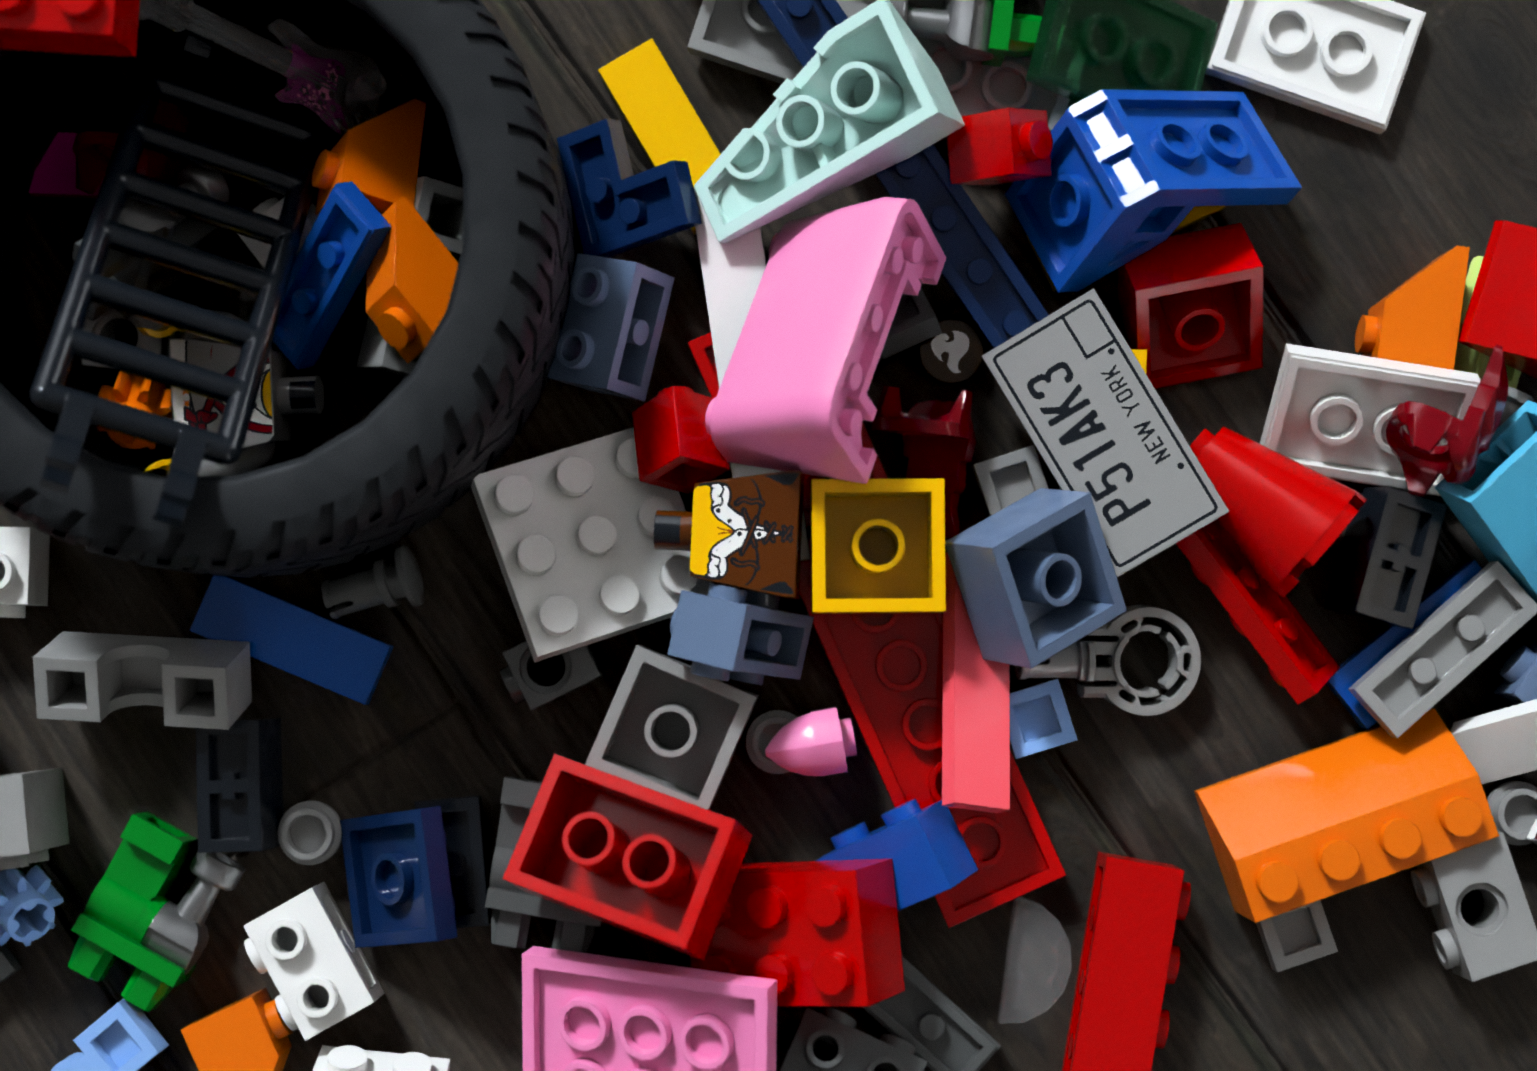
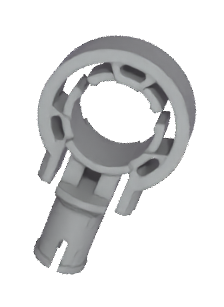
[1014,605,1201,716]

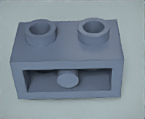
[548,253,675,401]
[667,582,814,685]

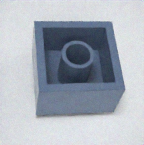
[945,488,1127,669]

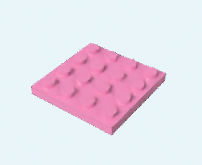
[522,946,777,1071]

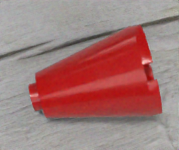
[1190,426,1367,598]

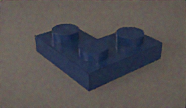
[556,118,702,258]

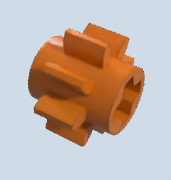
[97,371,172,450]

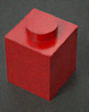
[947,107,1053,186]
[632,386,730,494]

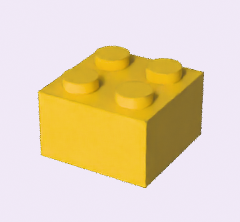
[810,478,946,614]

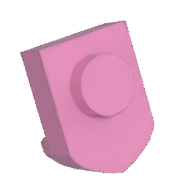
[765,706,857,776]

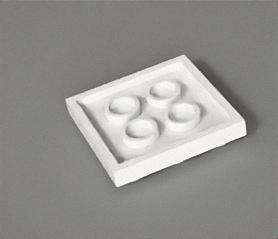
[471,427,713,663]

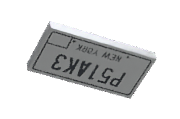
[982,288,1229,577]

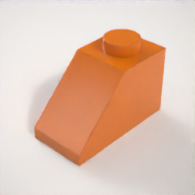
[312,99,426,215]
[366,196,459,364]
[1355,245,1470,370]
[181,988,293,1071]

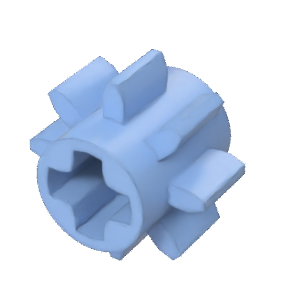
[0,865,64,947]

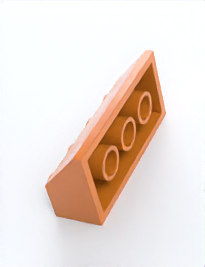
[1194,708,1499,923]

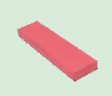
[942,552,1010,813]

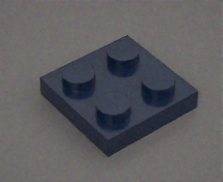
[340,806,458,948]

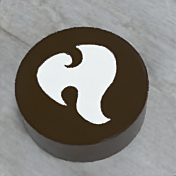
[918,320,983,385]

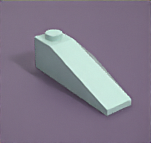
[694,0,965,244]

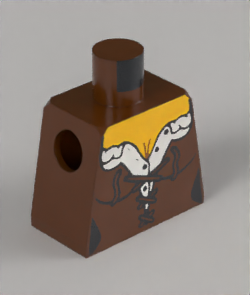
[654,471,805,599]

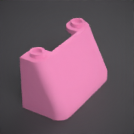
[705,197,946,484]

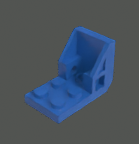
[1005,89,1302,293]

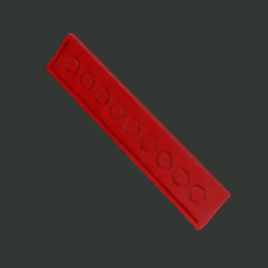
[687,332,1066,928]

